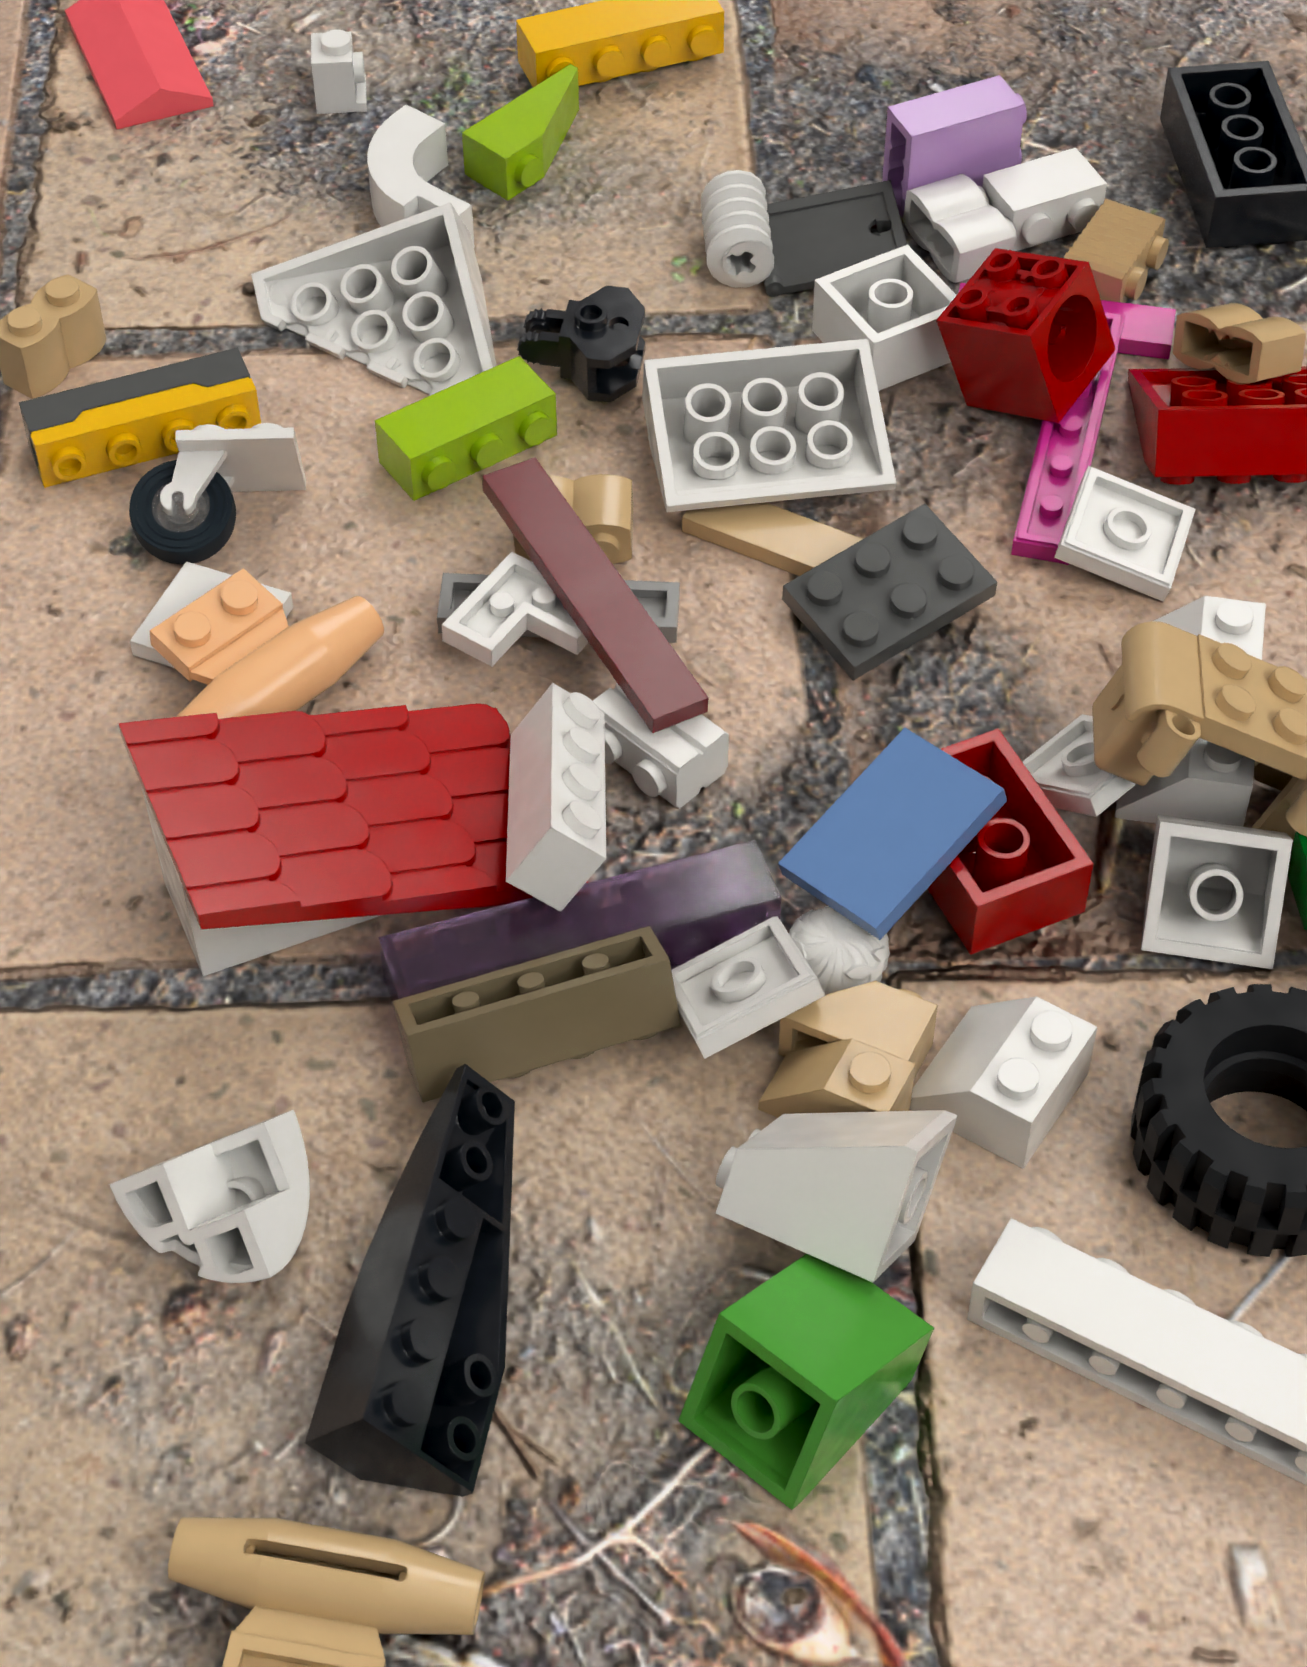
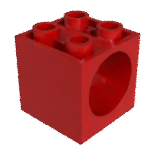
[936,248,1116,423]

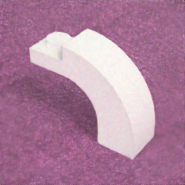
[367,105,475,247]

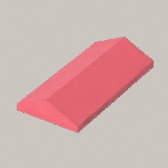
[65,0,214,129]

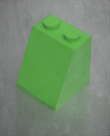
[678,1254,934,1510]

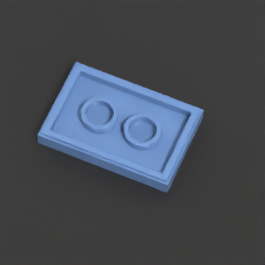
[778,728,1007,940]

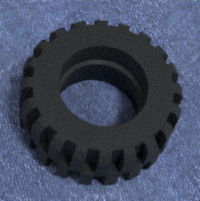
[1130,984,1307,1257]

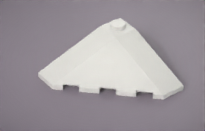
[251,202,497,396]

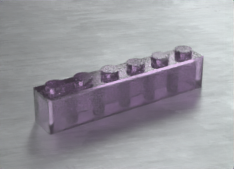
[378,840,781,1007]

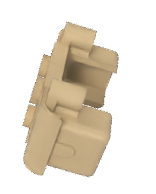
[1092,621,1307,844]

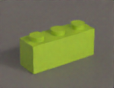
[375,356,557,501]

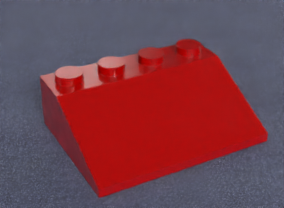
[1128,366,1307,485]

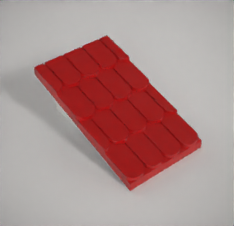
[118,703,590,976]

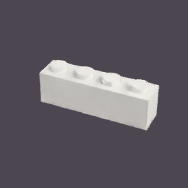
[506,683,606,912]

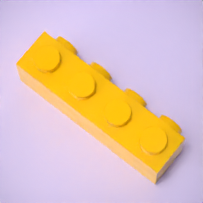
[516,0,724,87]

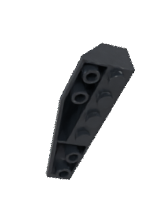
[305,1064,515,1497]

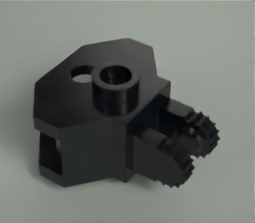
[517,286,646,403]

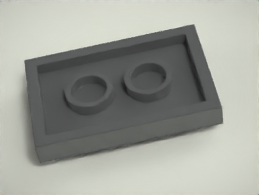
[782,503,997,681]

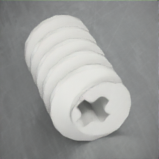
[701,170,774,288]

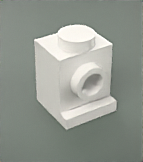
[311,30,367,114]

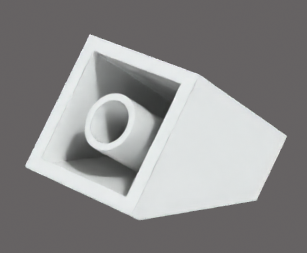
[716,1110,958,1283]

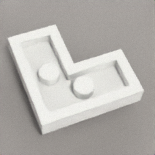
[442,552,589,667]

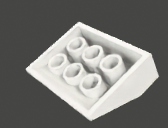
[642,339,896,512]

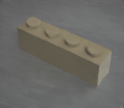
[393,926,681,1103]

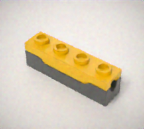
[19,347,261,488]

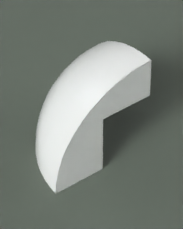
[109,1110,310,1283]

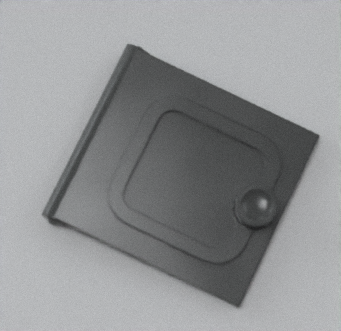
[764,180,907,297]

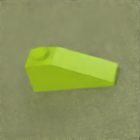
[462,64,579,201]

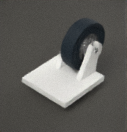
[129,423,306,564]

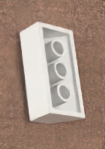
[1115,596,1266,827]

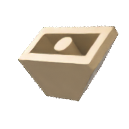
[778,981,938,1079]
[758,1038,915,1118]

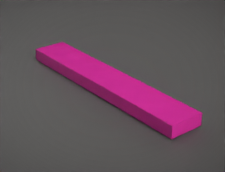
[1011,312,1125,565]

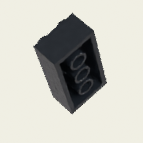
[1160,61,1307,248]

